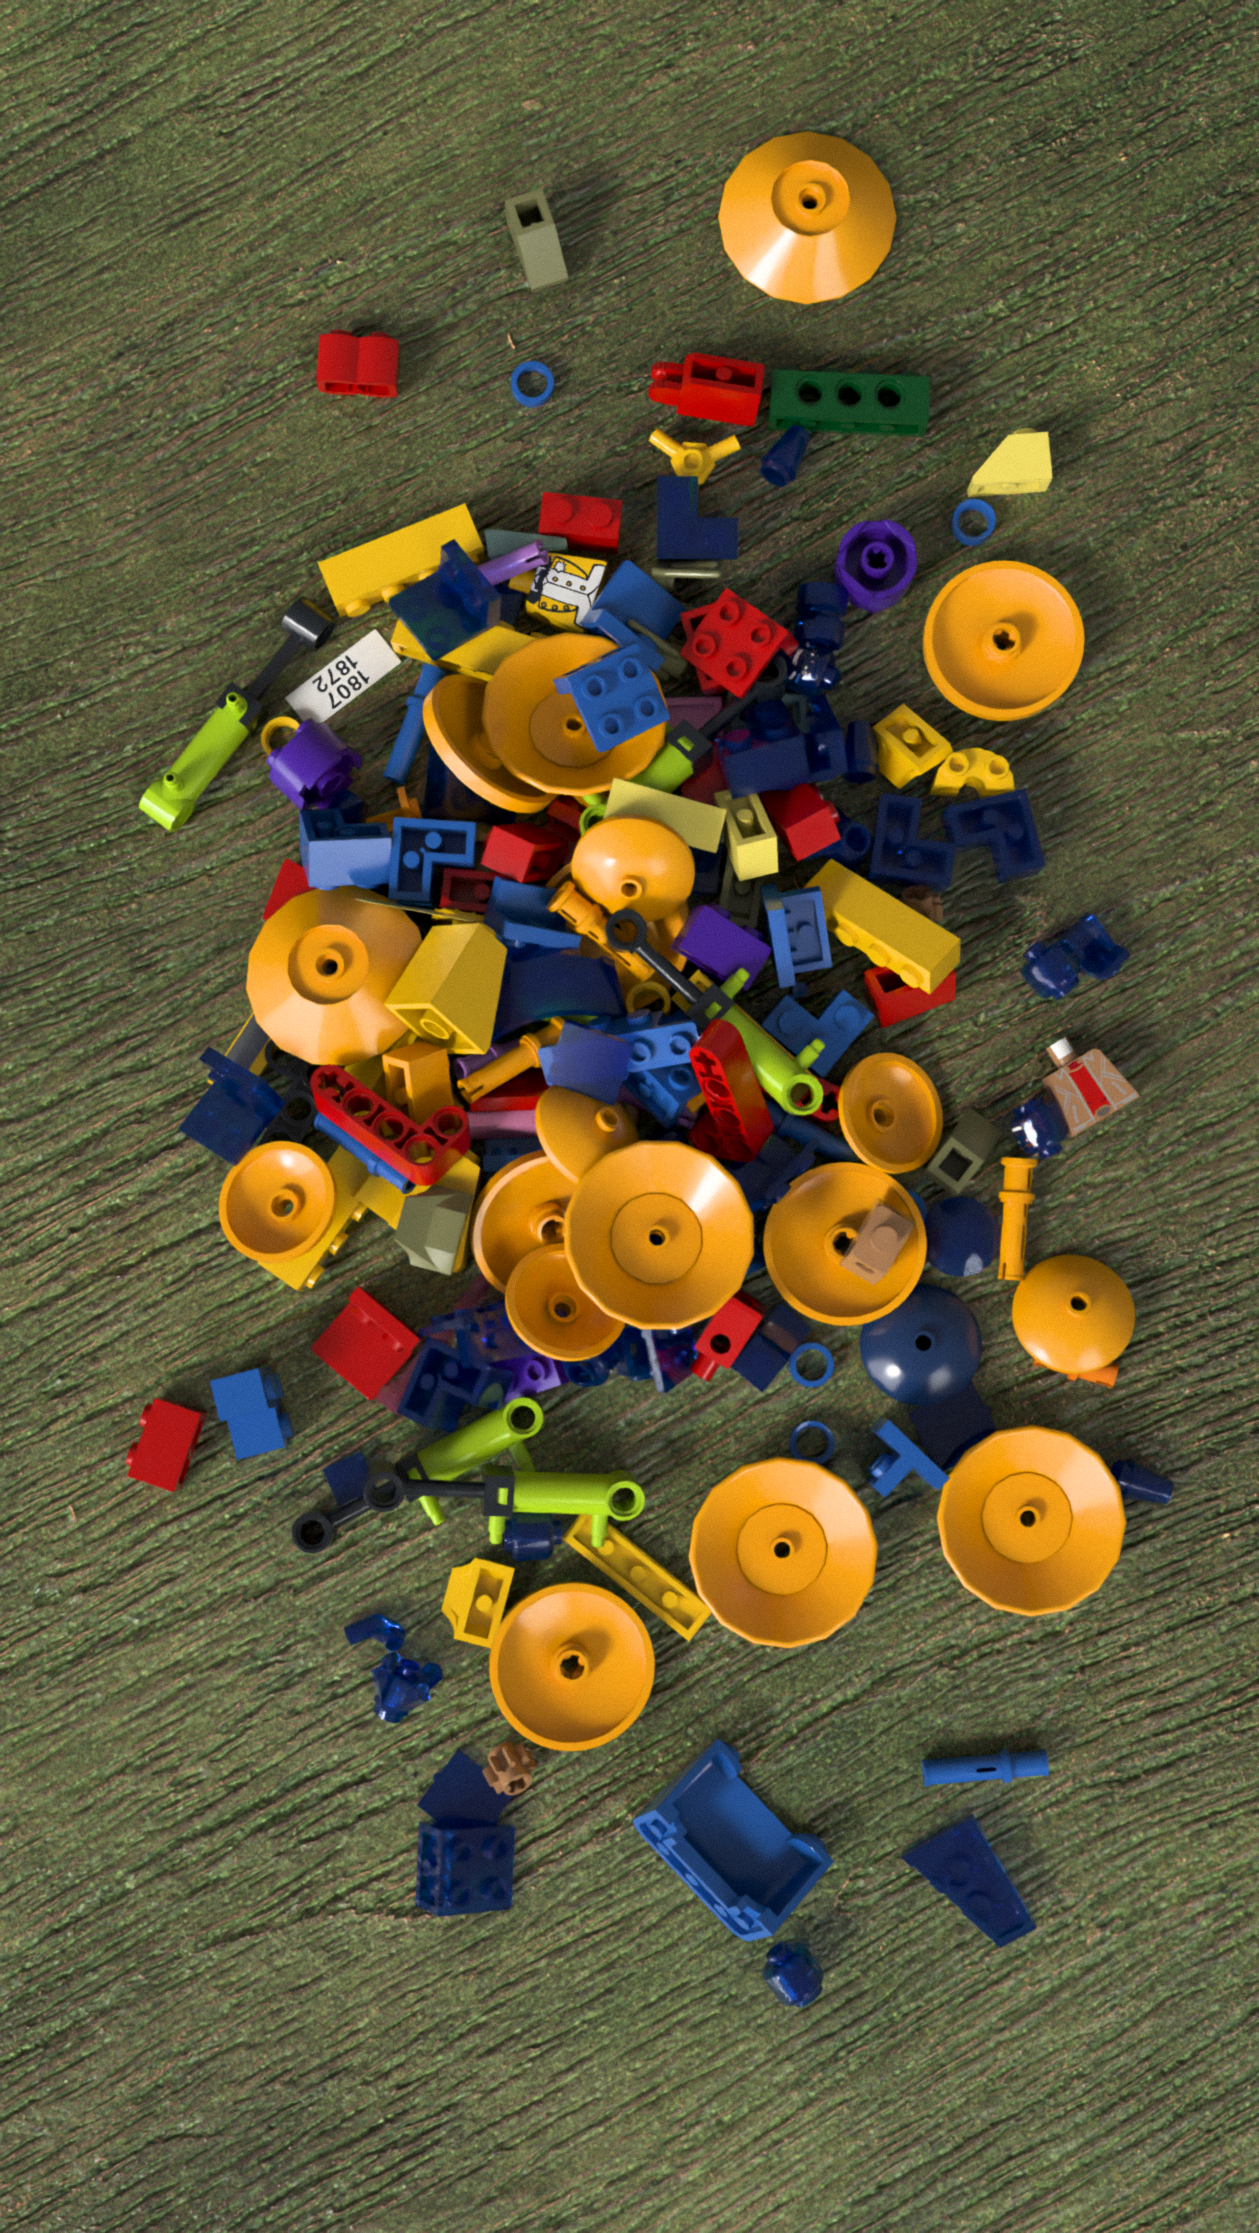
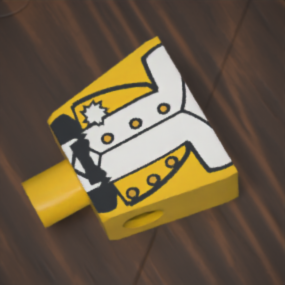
[509,552,607,634]

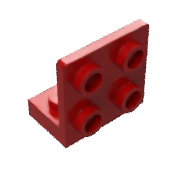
[680,588,799,698]
[311,1286,425,1400]

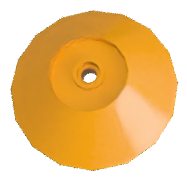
[718,131,897,304]
[481,632,668,797]
[246,886,423,1066]
[565,1140,754,1329]
[937,1425,1127,1617]
[689,1456,878,1648]

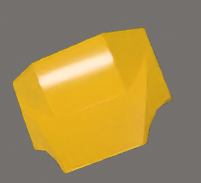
[872,703,954,789]
[441,1557,515,1649]

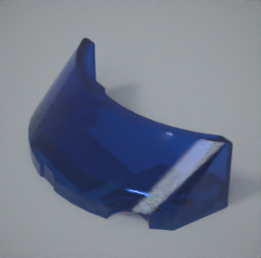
[469,948,627,1055]

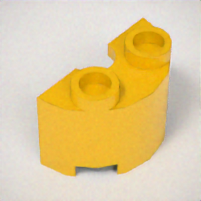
[929,748,1015,800]

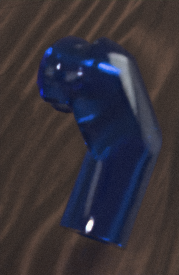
[344,1613,406,1651]

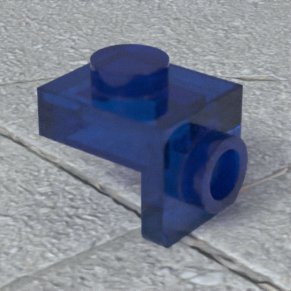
[1058,913,1131,981]

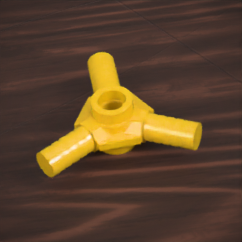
[649,428,741,515]

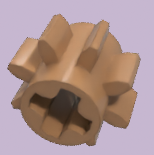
[897,885,943,922]
[482,1742,537,1795]

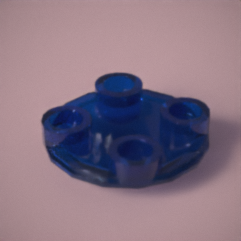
[924,1196,1001,1277]

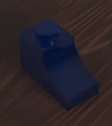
[731,1303,812,1393]

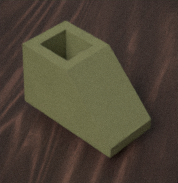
[504,188,569,293]
[921,1108,1002,1196]

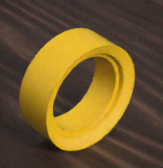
[261,717,300,756]
[626,981,672,1018]

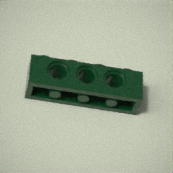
[768,366,930,437]

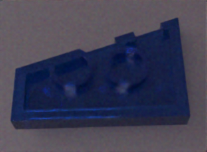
[901,1814,1037,1948]

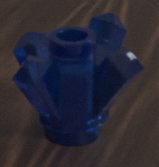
[804,805,872,873]
[371,1652,443,1723]

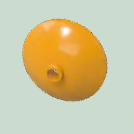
[571,814,695,923]
[838,1052,943,1174]
[535,1081,640,1184]
[219,1141,337,1264]
[505,1243,625,1361]
[1012,1255,1135,1374]

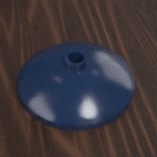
[860,1284,982,1406]

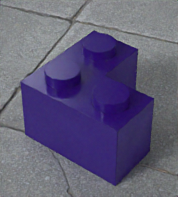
[670,903,772,991]

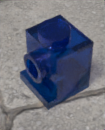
[611,1323,666,1382]

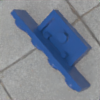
[538,1009,701,1086]

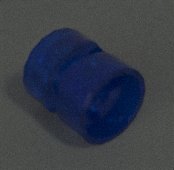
[793,582,848,652]

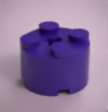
[833,519,917,613]
[266,718,362,810]

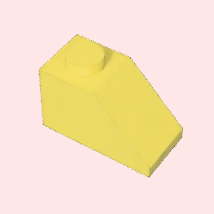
[967,428,1052,498]
[714,784,779,881]

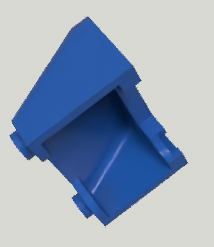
[633,1739,834,1941]

